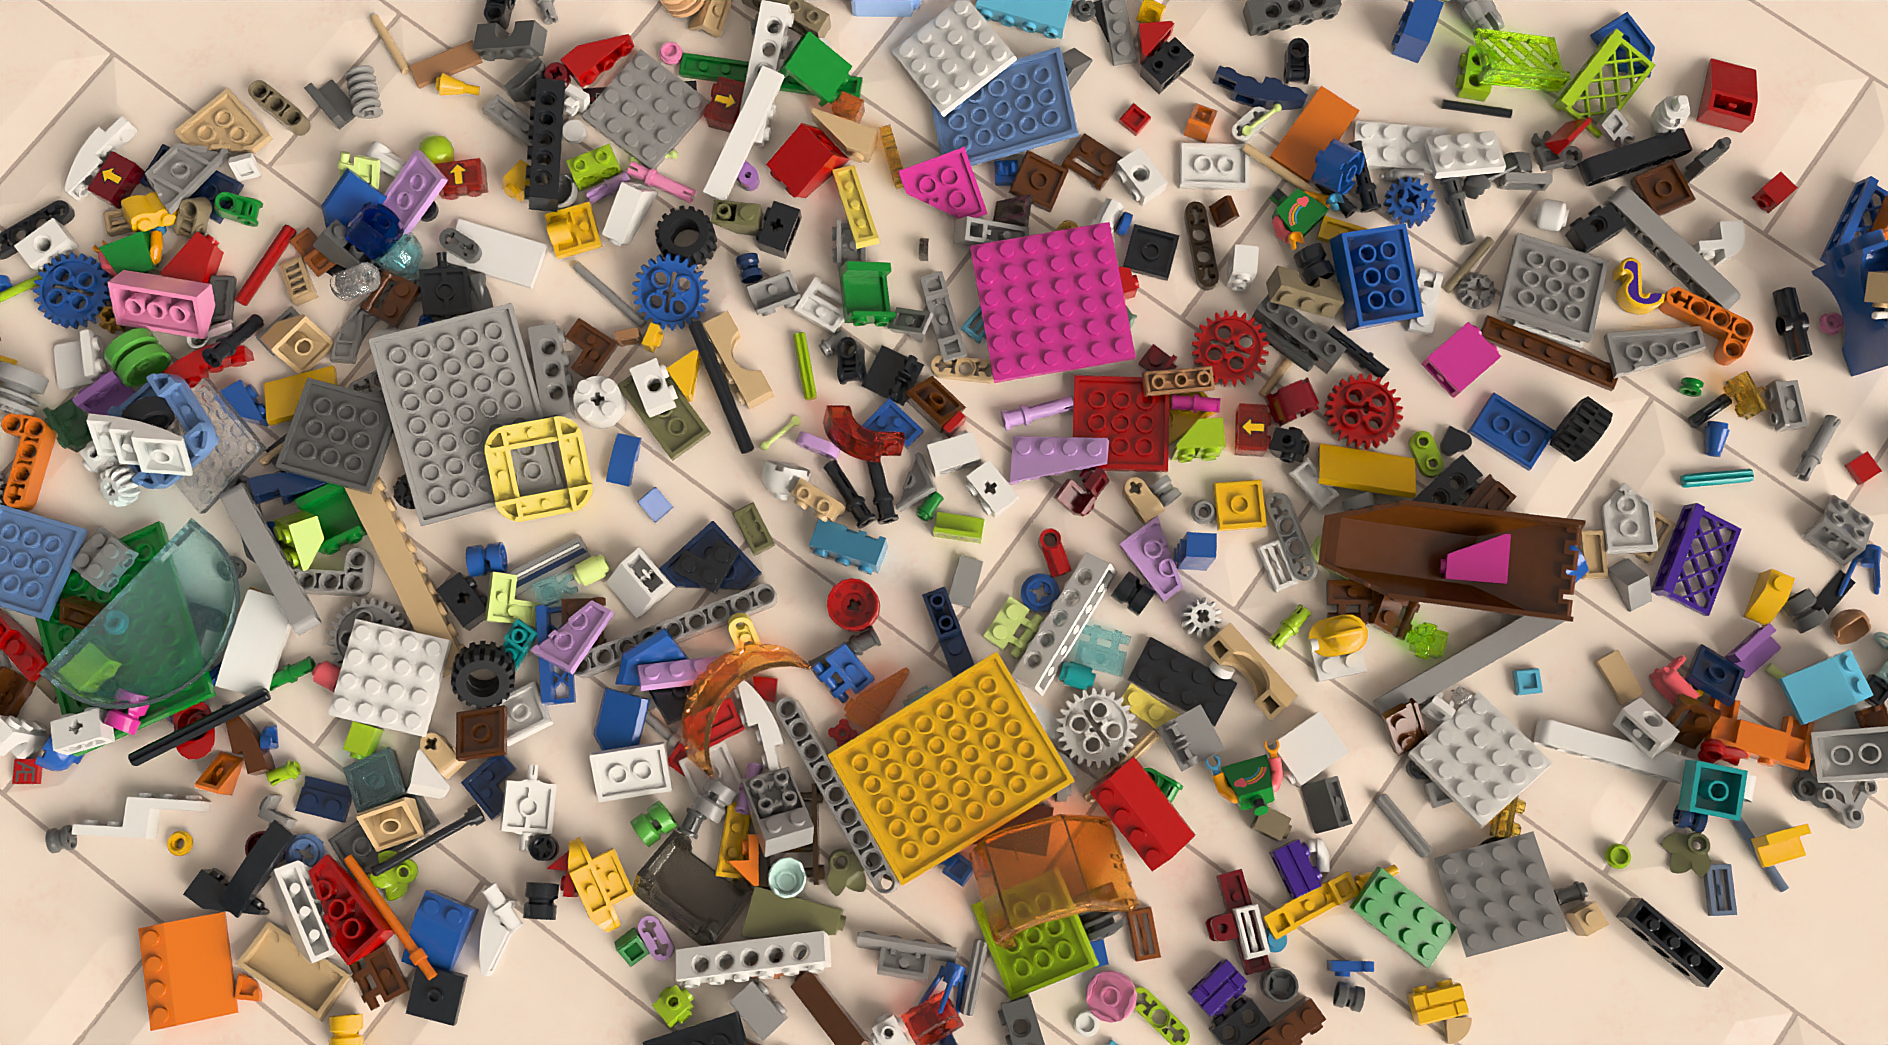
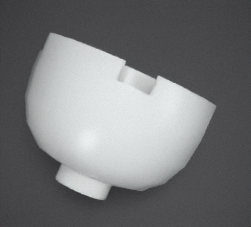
[761,460,811,500]

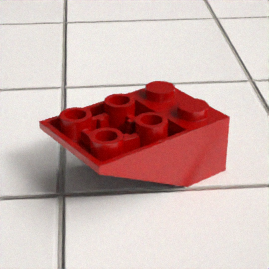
[1696,58,1758,133]

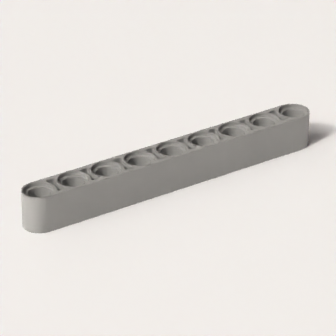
[573,584,778,678]
[1373,616,1565,714]
[776,697,900,894]

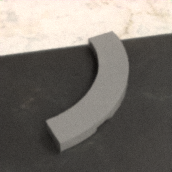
[330,277,422,364]

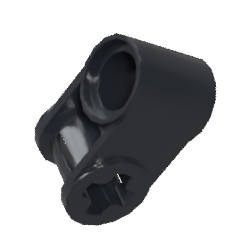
[484,0,516,30]
[1283,38,1310,85]
[837,337,867,385]

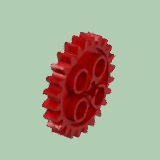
[1192,310,1269,387]
[1324,373,1403,450]

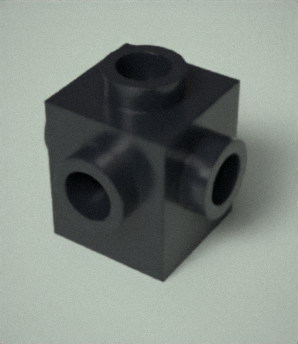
[1269,427,1310,463]

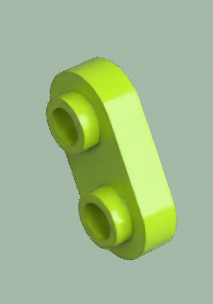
[1408,431,1444,478]

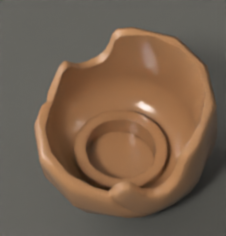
[1830,609,1872,645]

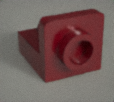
[1138,344,1177,371]

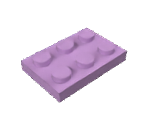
[381,149,448,234]

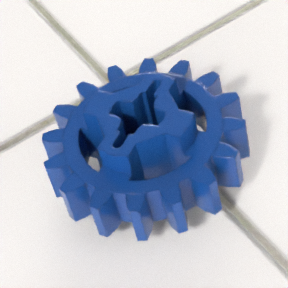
[1383,177,1436,228]

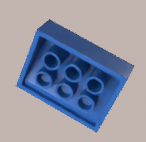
[1329,223,1424,332]

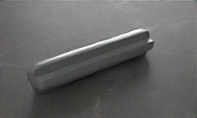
[1258,322,1315,372]

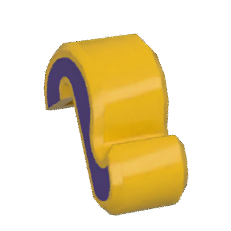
[1612,257,1666,315]

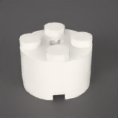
[573,376,626,429]

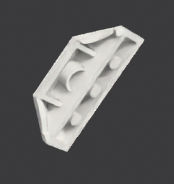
[273,860,337,964]

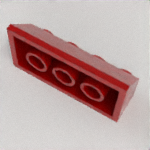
[1090,755,1196,872]

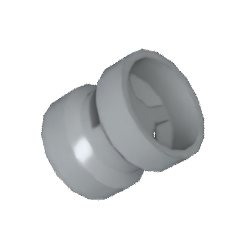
[1149,475,1182,507]

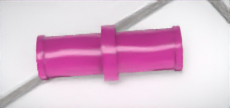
[1171,394,1221,413]

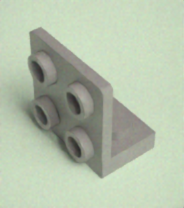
[1804,495,1874,566]

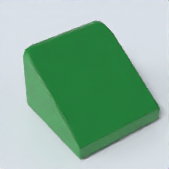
[614,928,650,967]

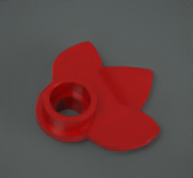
[1697,739,1748,766]

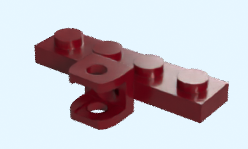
[1205,869,1271,975]

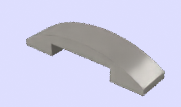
[920,271,967,362]

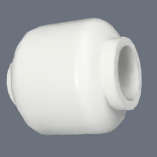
[1532,199,1570,232]

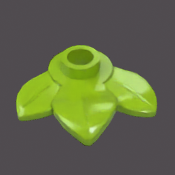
[368,850,418,901]

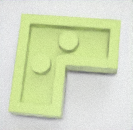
[485,572,538,628]

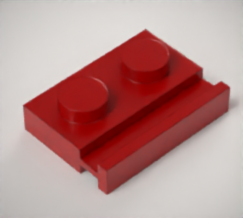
[685,697,745,751]

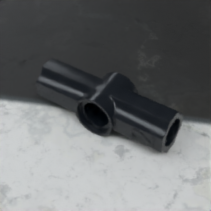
[1772,287,1813,361]

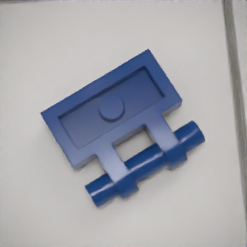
[811,641,875,703]

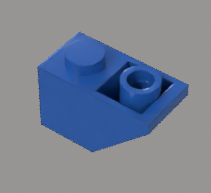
[215,379,269,427]

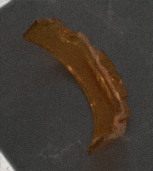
[681,644,812,778]

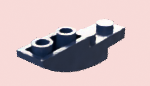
[1213,65,1308,110]
[922,586,975,678]

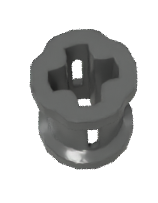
[677,807,707,839]

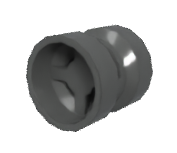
[1333,981,1365,1013]

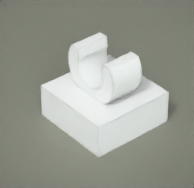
[564,84,590,116]
[228,152,261,181]
[1420,692,1456,726]

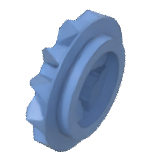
[285,834,327,867]

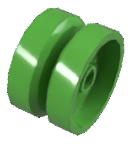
[104,328,171,388]

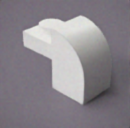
[1693,220,1745,265]

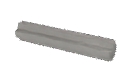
[1375,793,1432,858]
[960,939,987,1016]

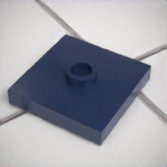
[1685,644,1745,707]

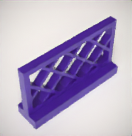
[1651,503,1742,616]

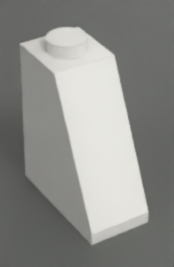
[602,182,658,246]

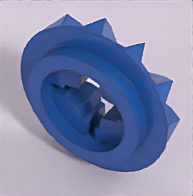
[1021,574,1060,612]

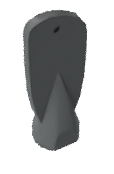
[468,273,494,313]

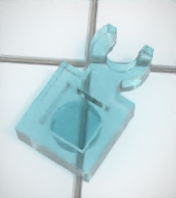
[532,574,579,606]

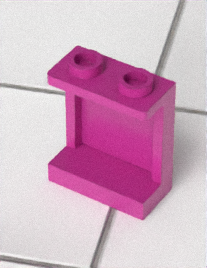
[1421,322,1502,398]

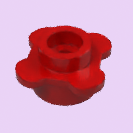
[828,719,858,747]

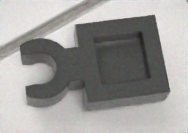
[1531,131,1566,172]

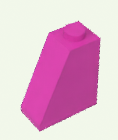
[1439,534,1511,584]

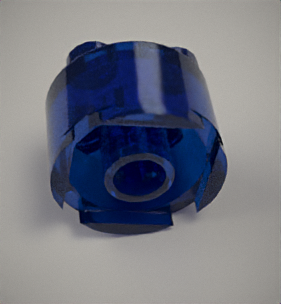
[345,202,404,260]

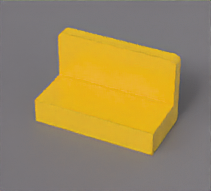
[1751,823,1811,868]

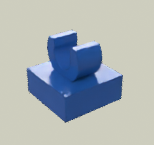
[994,160,1018,186]

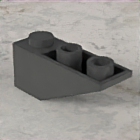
[312,219,392,282]

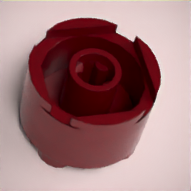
[1264,377,1320,427]

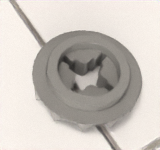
[1458,272,1497,309]

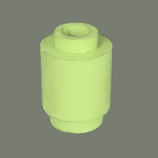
[573,554,611,586]

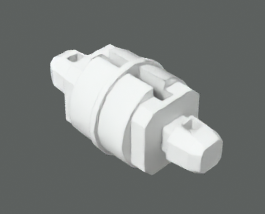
[1651,95,1690,133]

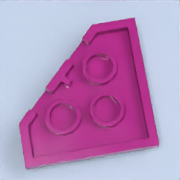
[898,147,988,219]

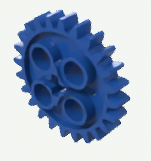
[33,252,111,329]
[632,253,710,331]

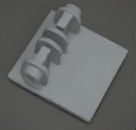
[1157,704,1225,772]

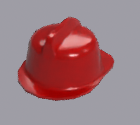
[173,702,215,760]

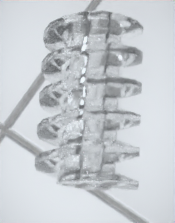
[330,262,381,301]

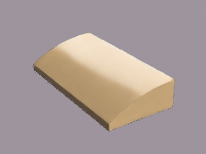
[236,921,351,1022]

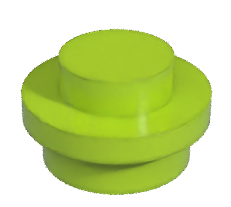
[1605,844,1631,869]

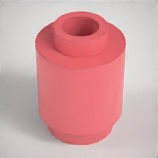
[312,661,341,693]

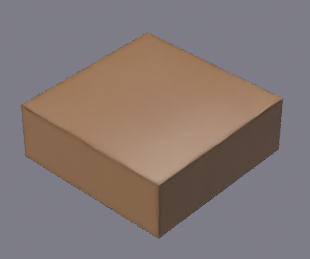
[614,327,643,347]

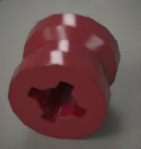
[544,62,571,89]

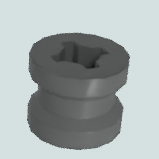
[45,825,77,853]

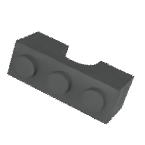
[473,20,548,61]

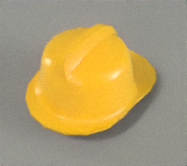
[1309,614,1368,657]

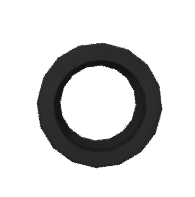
[121,396,175,430]

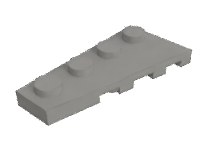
[1604,326,1706,379]

